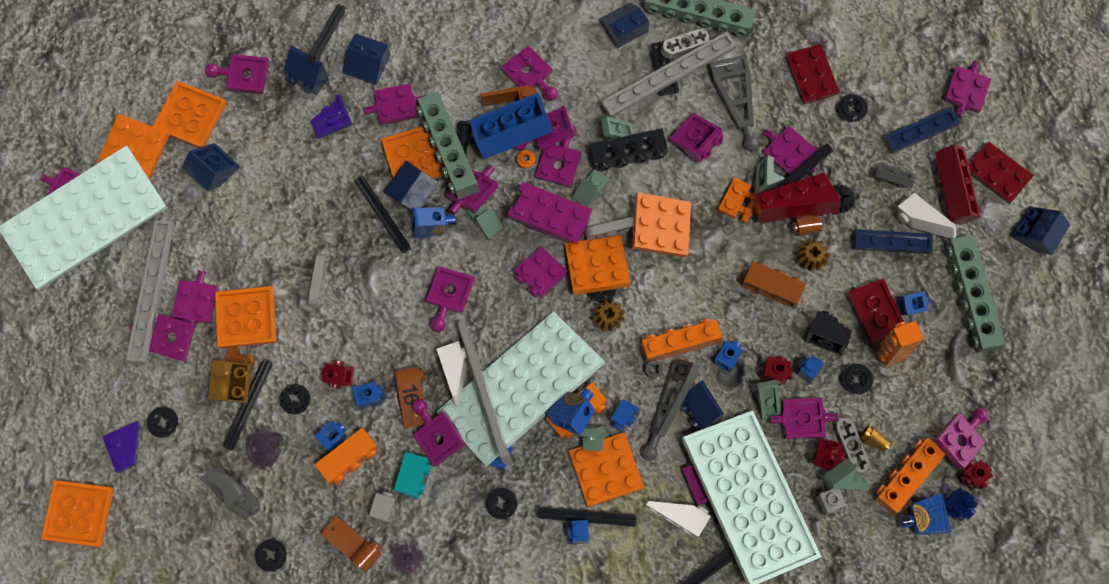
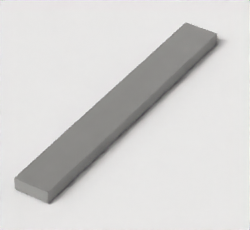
[601,31,737,118]
[125,220,175,365]
[458,320,512,465]

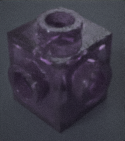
[392,543,424,574]

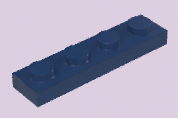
[884,107,960,154]
[855,229,933,254]

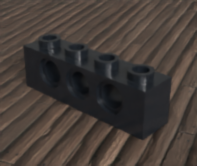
[590,128,668,172]

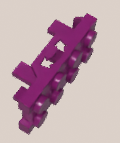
[508,182,592,245]

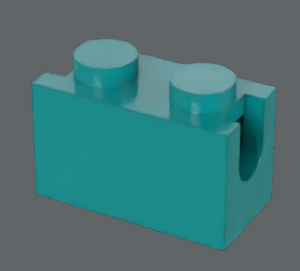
[394,452,432,499]

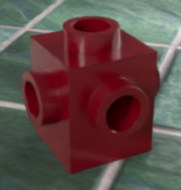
[762,356,793,386]
[322,360,354,389]
[813,438,845,470]
[959,459,993,491]

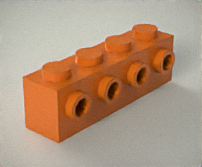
[641,319,722,364]
[877,320,924,366]
[875,438,946,516]

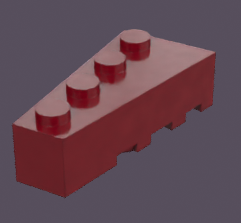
[753,172,841,223]

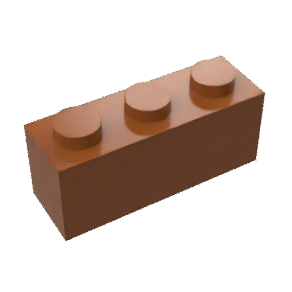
[742,262,806,309]

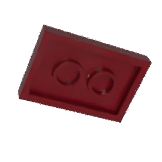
[785,44,840,104]
[969,141,1034,205]
[847,278,904,346]

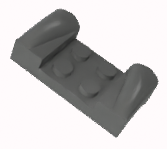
[200,468,260,520]

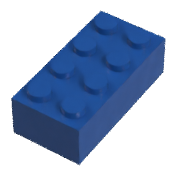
[469,93,553,159]

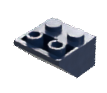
[1011,206,1070,255]

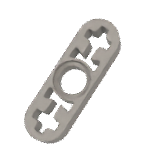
[660,29,709,58]
[585,217,634,240]
[308,253,328,308]
[835,418,870,474]

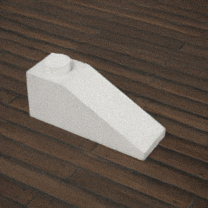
[898,193,956,239]
[437,341,468,406]
[646,501,711,539]

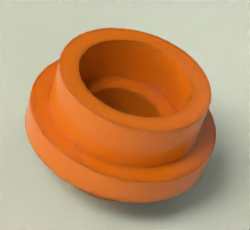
[517,150,536,168]

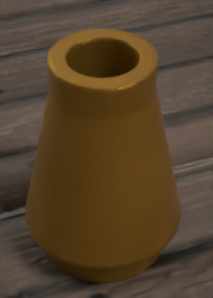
[860,425,891,452]

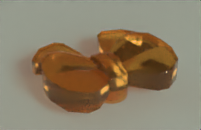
[223,346,256,369]

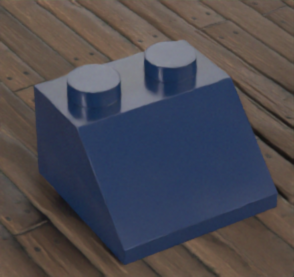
[599,2,649,49]
[343,33,391,86]
[283,46,329,95]
[182,143,240,191]
[385,160,438,211]
[681,380,724,431]

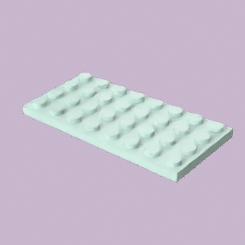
[0,145,168,290]
[436,311,605,467]
[682,410,821,584]

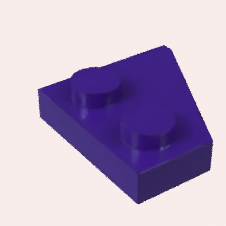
[311,94,353,139]
[102,421,141,473]

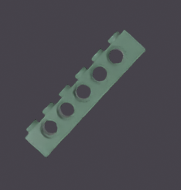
[644,0,756,37]
[417,91,479,199]
[946,235,1005,353]

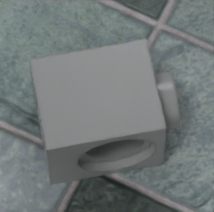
[816,488,846,516]
[369,491,398,524]

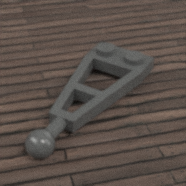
[709,55,759,151]
[642,359,700,461]

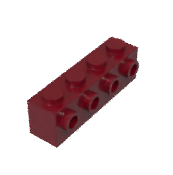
[935,144,980,225]

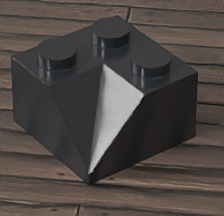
[804,310,852,356]

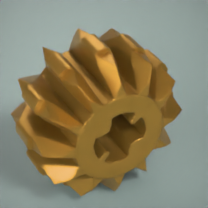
[797,238,831,271]
[593,299,625,332]

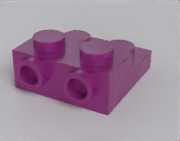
[669,113,724,163]
[514,247,568,299]

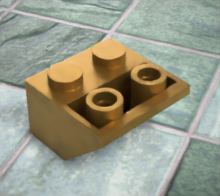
[208,360,252,403]

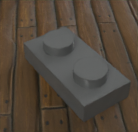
[875,163,915,188]

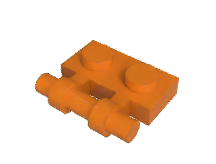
[718,177,756,224]

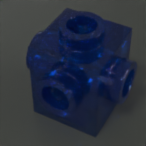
[944,487,978,521]

